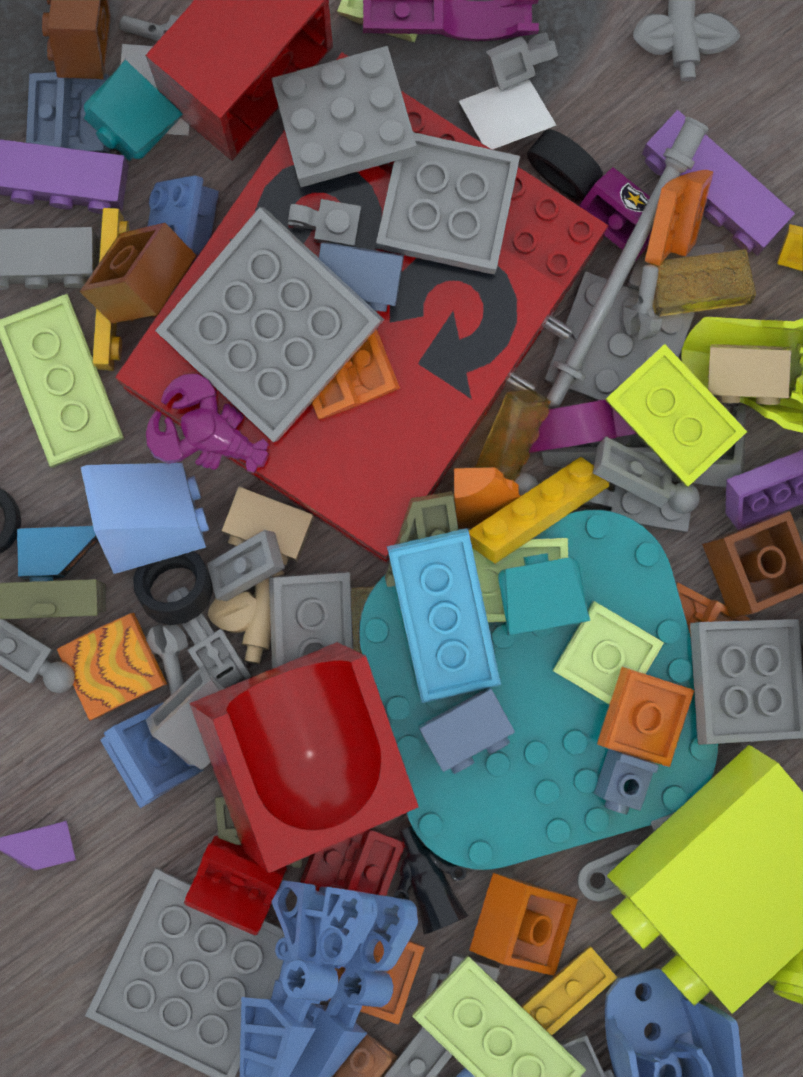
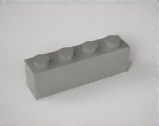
[0,227,98,290]

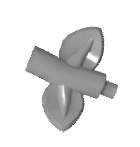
[633,0,740,81]

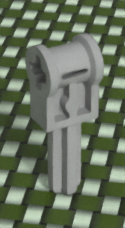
[167,587,252,688]

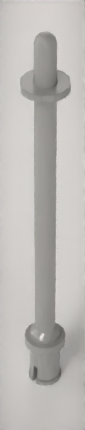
[546,117,709,409]

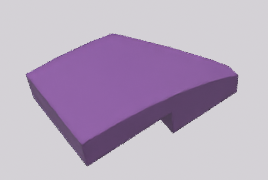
[0,821,76,870]

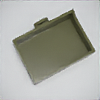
[0,579,106,619]

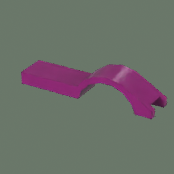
[363,0,539,41]
[513,399,637,454]

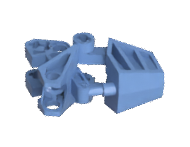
[240,880,418,1077]

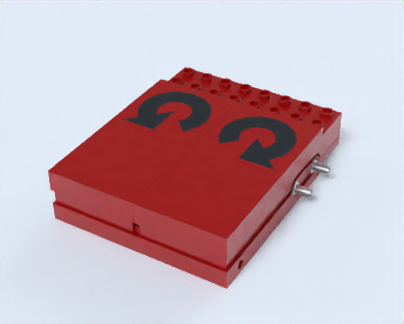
[115,52,608,565]

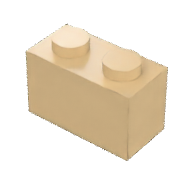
[708,344,791,405]
[222,487,315,565]

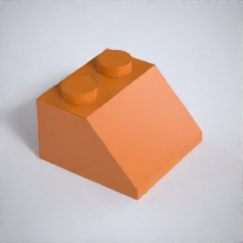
[469,873,578,976]

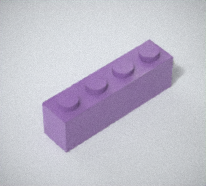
[642,110,795,256]
[0,140,129,214]

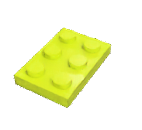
[605,344,747,487]

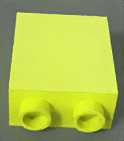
[606,745,803,1014]

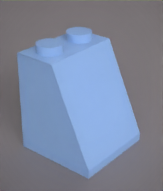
[81,463,209,574]

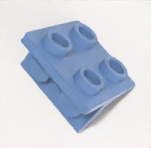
[147,175,219,266]

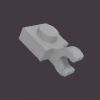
[486,32,558,90]
[288,199,361,247]

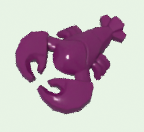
[145,374,269,473]

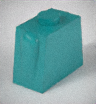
[84,59,183,162]
[498,553,591,636]

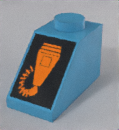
[17,526,98,582]

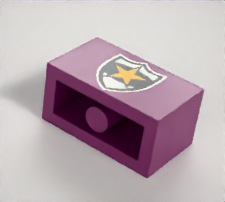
[579,167,652,261]

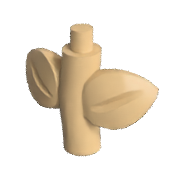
[208,571,284,664]

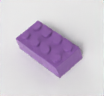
[725,449,803,530]

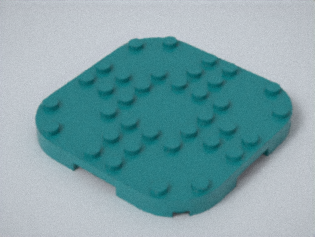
[359,510,718,870]

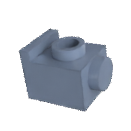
[594,749,659,815]

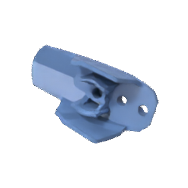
[605,968,743,1077]

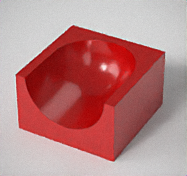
[145,0,333,161]
[189,642,419,873]

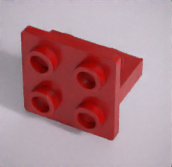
[184,836,287,935]

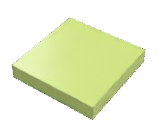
[552,601,664,705]

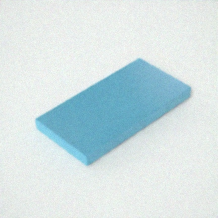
[387,528,501,703]

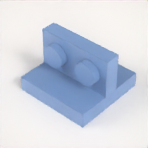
[100,702,204,808]

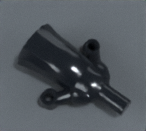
[393,826,469,935]

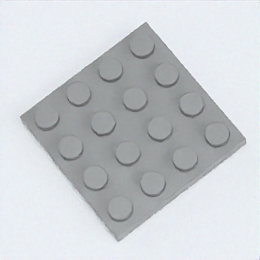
[155,207,384,442]
[85,868,285,1077]

